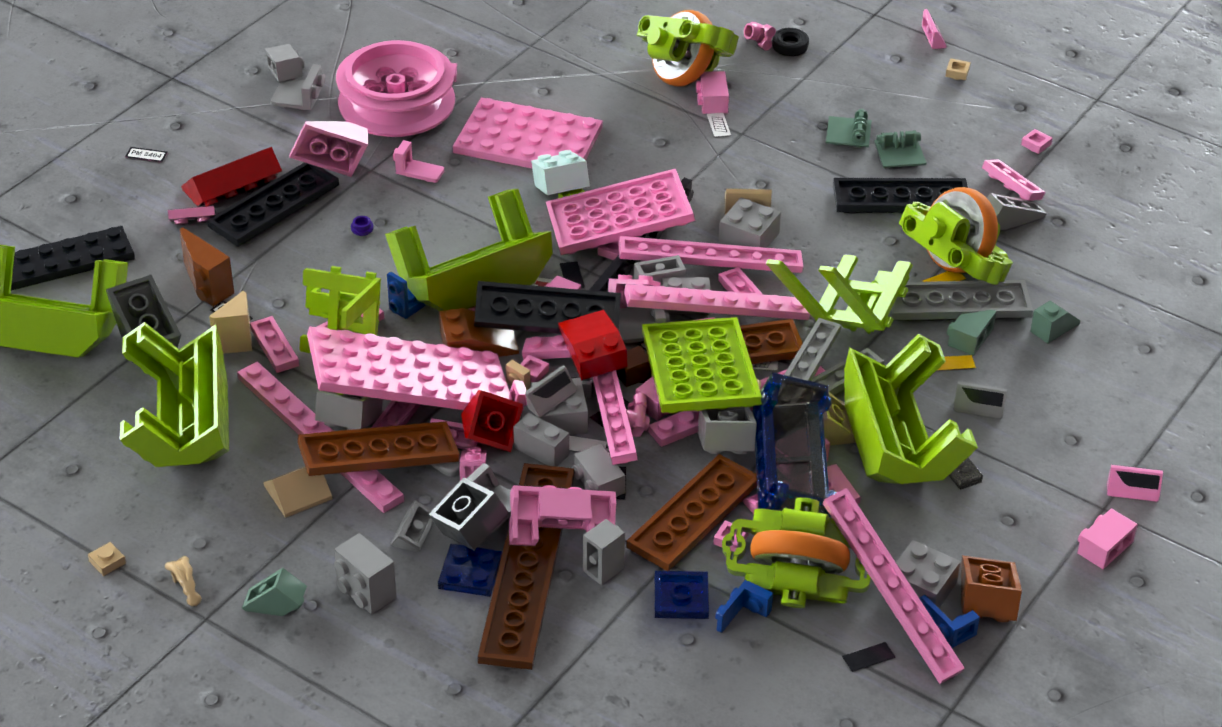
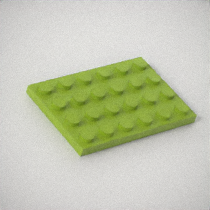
[642,317,762,413]

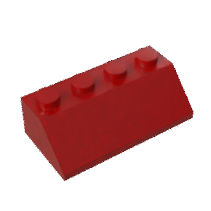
[181,147,282,207]

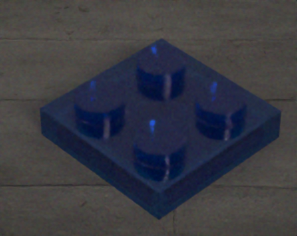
[438,544,502,597]
[654,571,709,619]

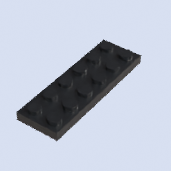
[207,162,339,247]
[833,178,968,213]
[11,226,135,291]
[474,281,621,334]

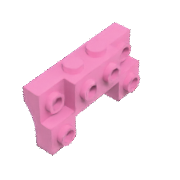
[509,485,616,546]

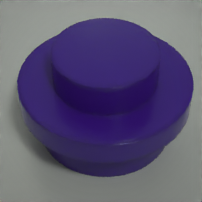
[351,216,374,236]

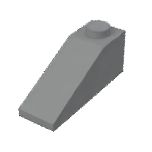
[987,193,1047,231]

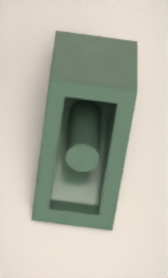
[1030,301,1080,344]
[947,310,996,356]
[242,568,307,616]

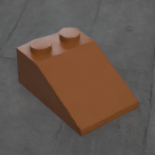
[179,227,234,307]
[439,308,519,357]
[961,555,1022,622]

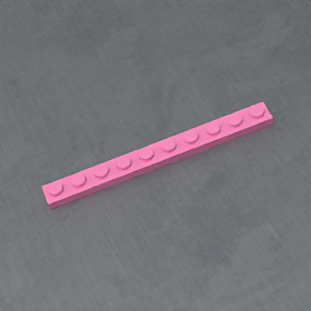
[237,361,404,513]

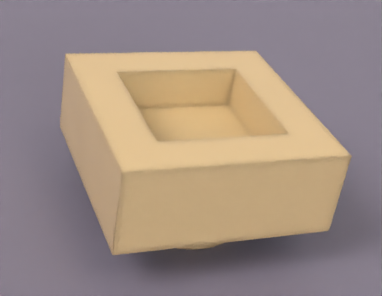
[945,58,971,80]
[506,360,531,391]
[88,542,126,576]

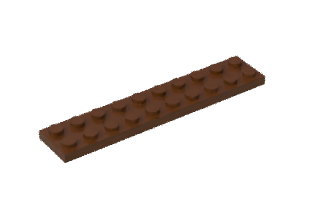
[478,463,574,670]

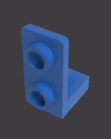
[387,272,426,319]
[715,580,773,633]
[920,595,980,648]

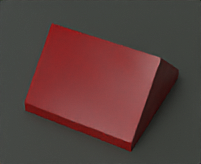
[461,390,524,452]

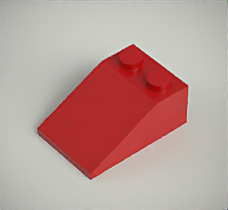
[558,310,628,381]

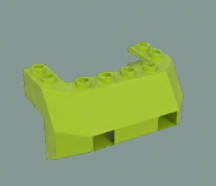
[385,188,553,311]
[0,245,128,358]
[120,322,229,467]
[844,334,978,484]

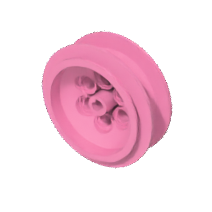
[336,40,455,137]

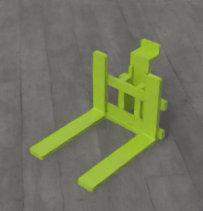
[766,254,913,334]
[299,266,381,395]

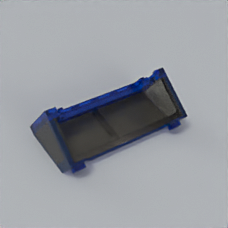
[753,372,837,517]

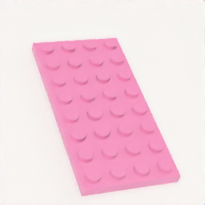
[307,326,512,410]

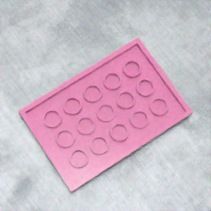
[453,97,603,168]
[546,169,695,255]

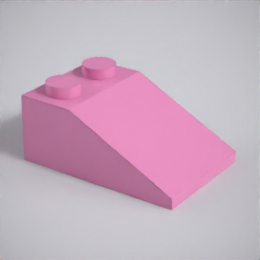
[289,122,368,177]

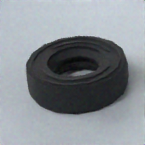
[772,27,809,56]

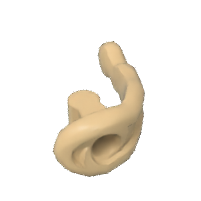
[165,556,202,606]

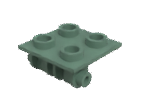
[826,109,872,147]
[874,130,926,168]

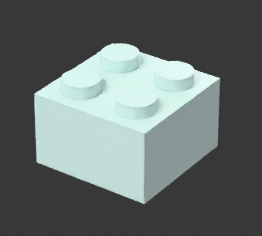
[531,150,590,195]

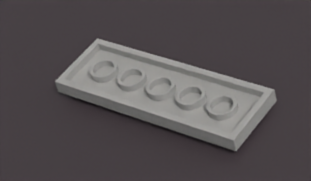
[890,280,1033,320]

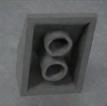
[106,275,181,348]

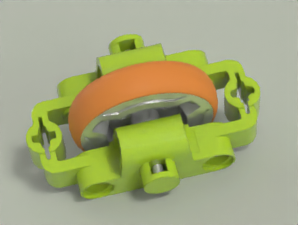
[636,10,739,86]
[899,187,1013,285]
[722,498,871,608]

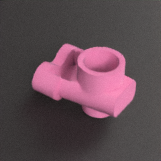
[744,22,776,51]
[626,393,650,437]

